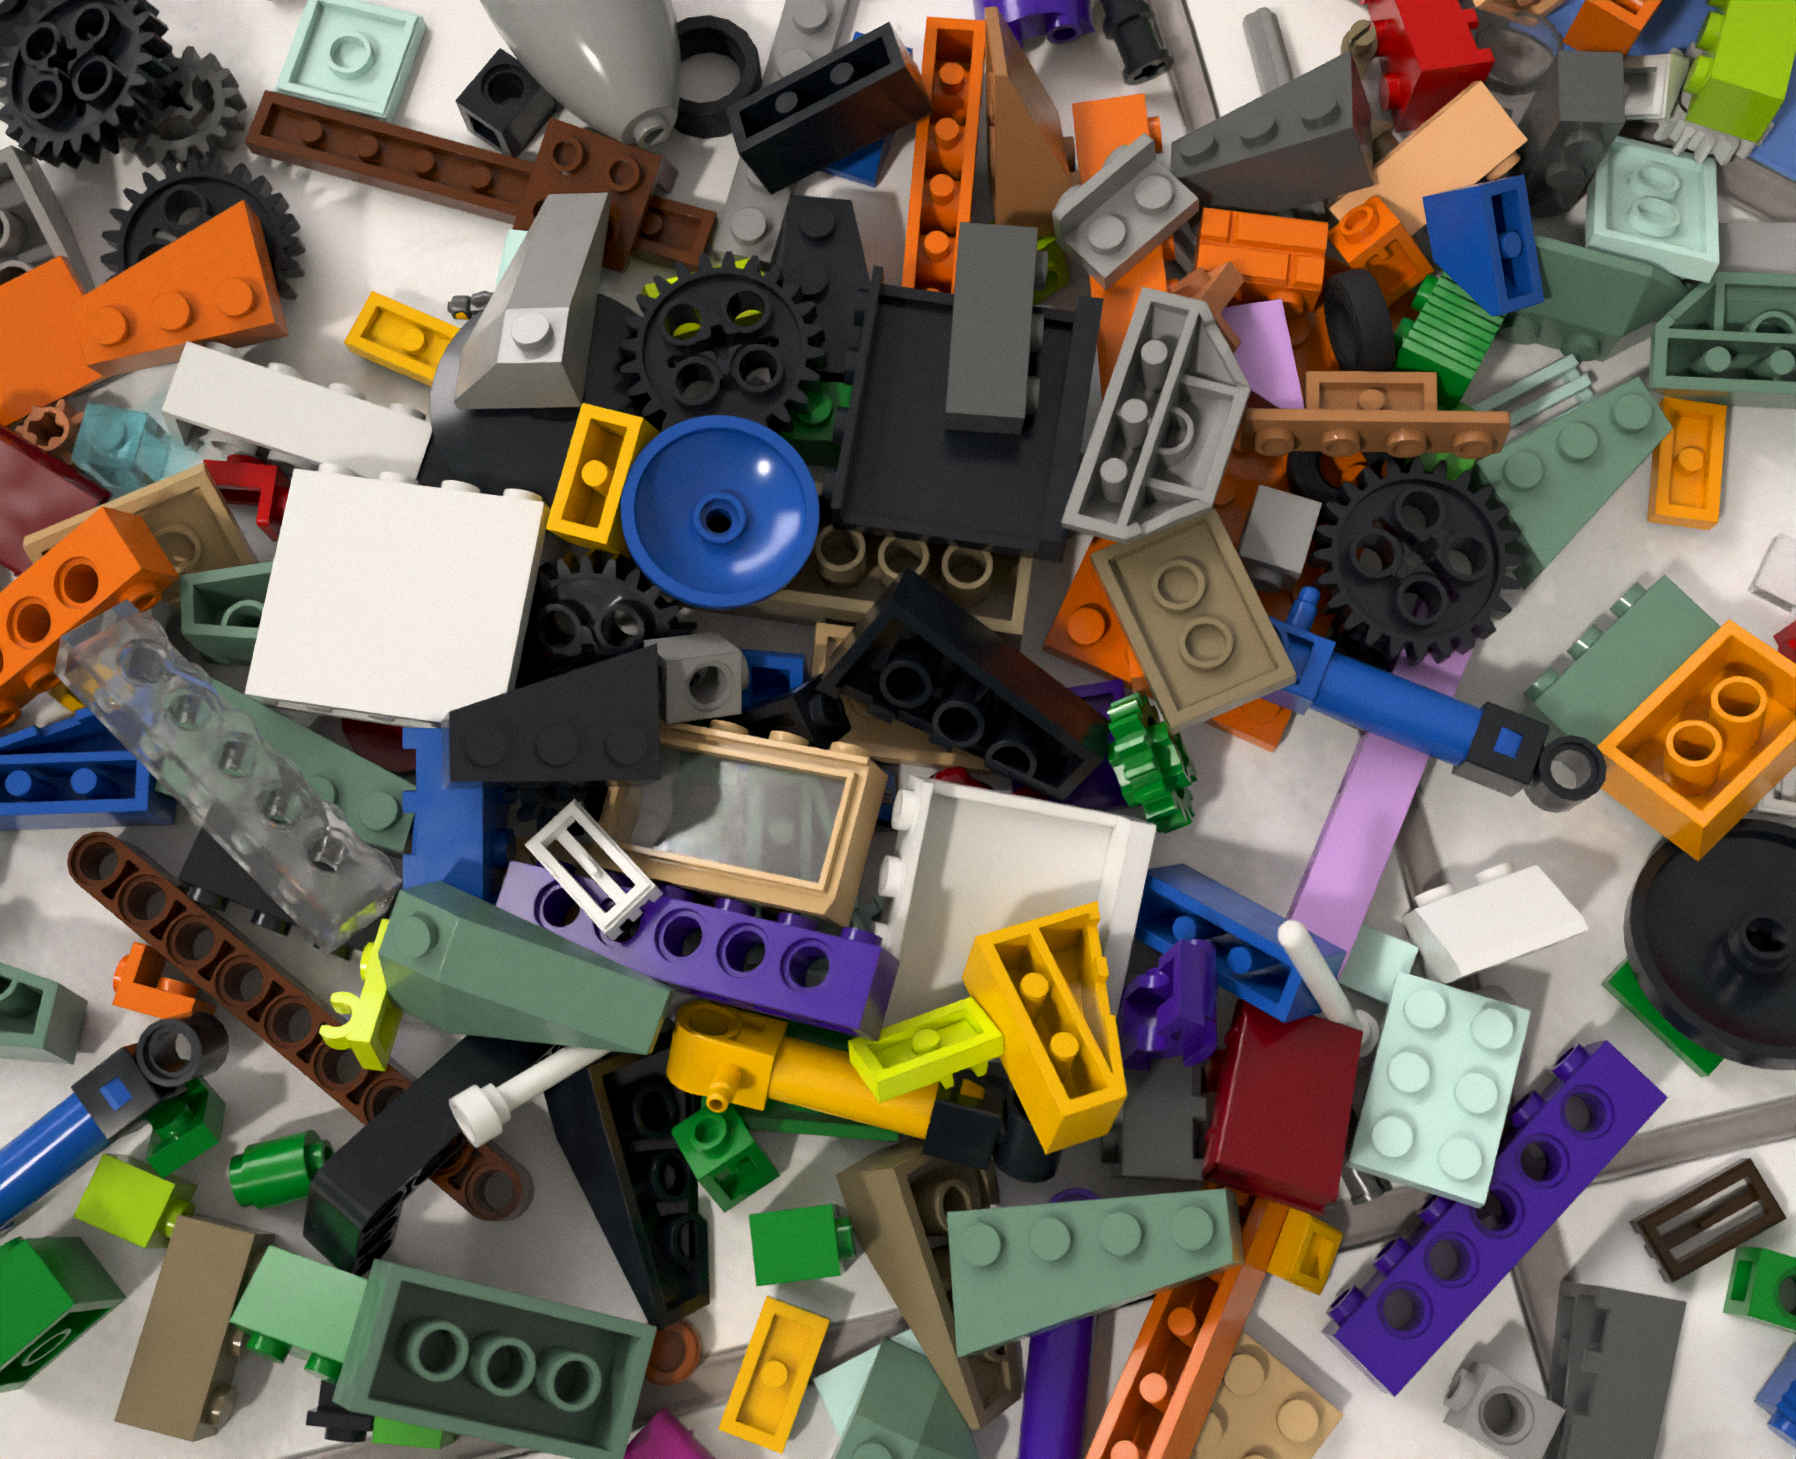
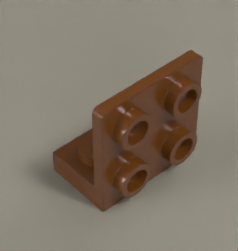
[513,117,678,273]

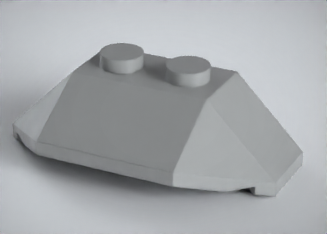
[1061,287,1251,544]

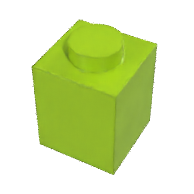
[73,1153,198,1249]

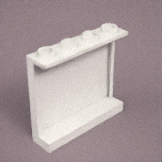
[244,464,551,728]
[868,775,1157,1064]

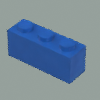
[1134,863,1347,1023]

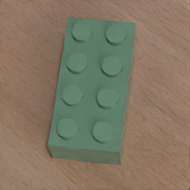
[332,1258,657,1459]

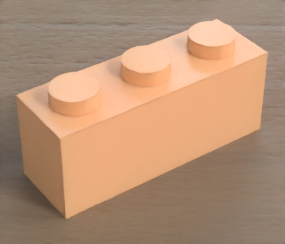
[1325,81,1528,245]

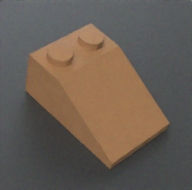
[985,7,1081,237]

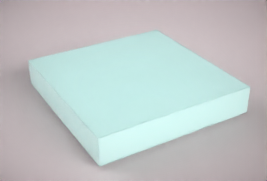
[274,0,427,124]

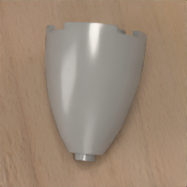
[479,0,681,149]

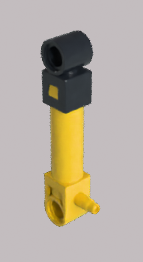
[666,1000,1063,1183]

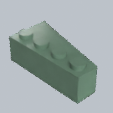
[154,668,416,860]

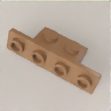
[1240,371,1511,459]

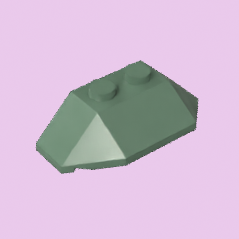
[1497,234,1695,362]
[1649,271,1796,409]
[831,1336,980,1459]

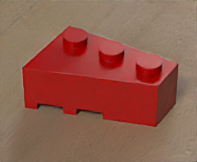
[1358,0,1495,133]

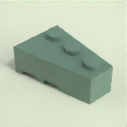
[1467,376,1673,590]

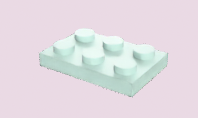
[1585,136,1720,283]
[1345,971,1531,1209]

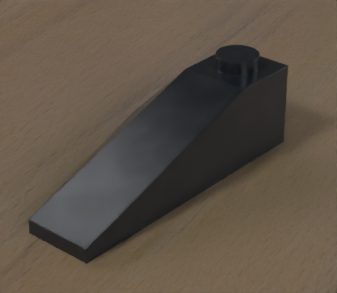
[543,1030,710,1330]

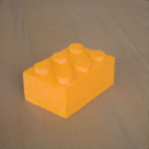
[1597,619,1796,861]

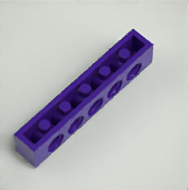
[496,859,900,1042]
[1321,1040,1668,1397]

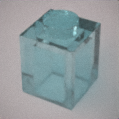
[71,402,173,492]

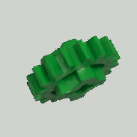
[1106,692,1198,834]

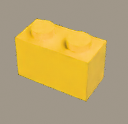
[546,403,660,559]

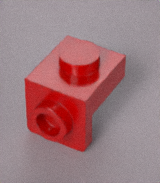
[203,454,291,542]

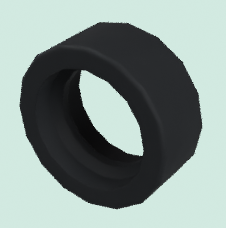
[673,15,762,139]

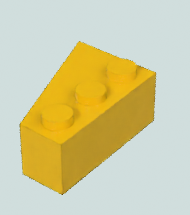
[962,901,1127,1154]

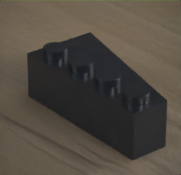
[815,566,1112,802]

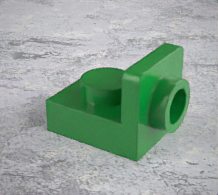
[146,1059,226,1179]
[672,1103,780,1213]

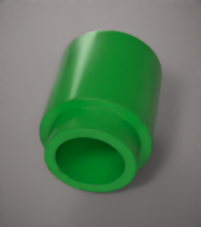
[229,1130,335,1210]

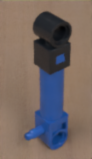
[1261,586,1607,813]
[0,1011,229,1237]

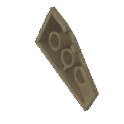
[836,1137,1021,1430]

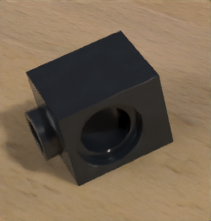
[455,48,557,158]

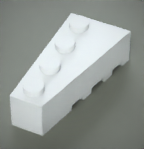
[161,341,432,480]

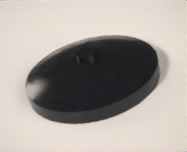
[430,293,675,534]
[1623,819,1796,1070]

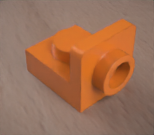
[1327,196,1435,308]
[112,942,217,1019]

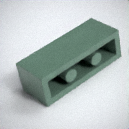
[1520,574,1721,771]

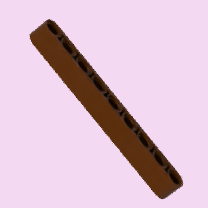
[67,831,534,1221]

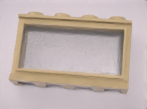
[588,717,888,929]

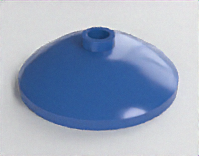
[621,415,819,610]

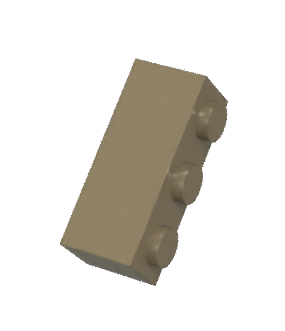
[114,1215,275,1442]

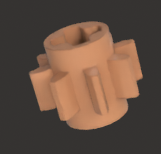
[15,399,101,474]

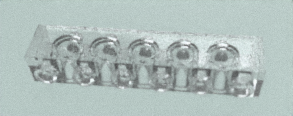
[54,599,402,956]

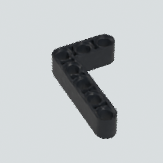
[303,1035,565,1277]

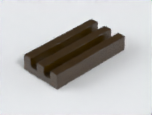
[1629,1158,1787,1283]

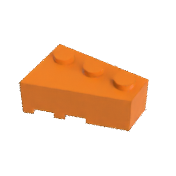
[70,199,289,378]

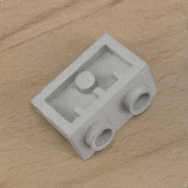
[1052,133,1199,290]

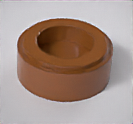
[644,1318,703,1386]

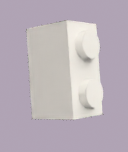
[1401,861,1589,985]

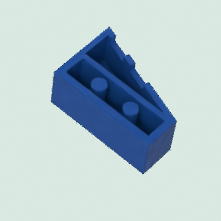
[402,727,518,906]

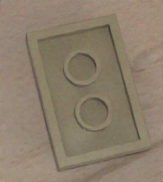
[1090,506,1297,735]

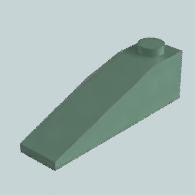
[378,881,675,1055]

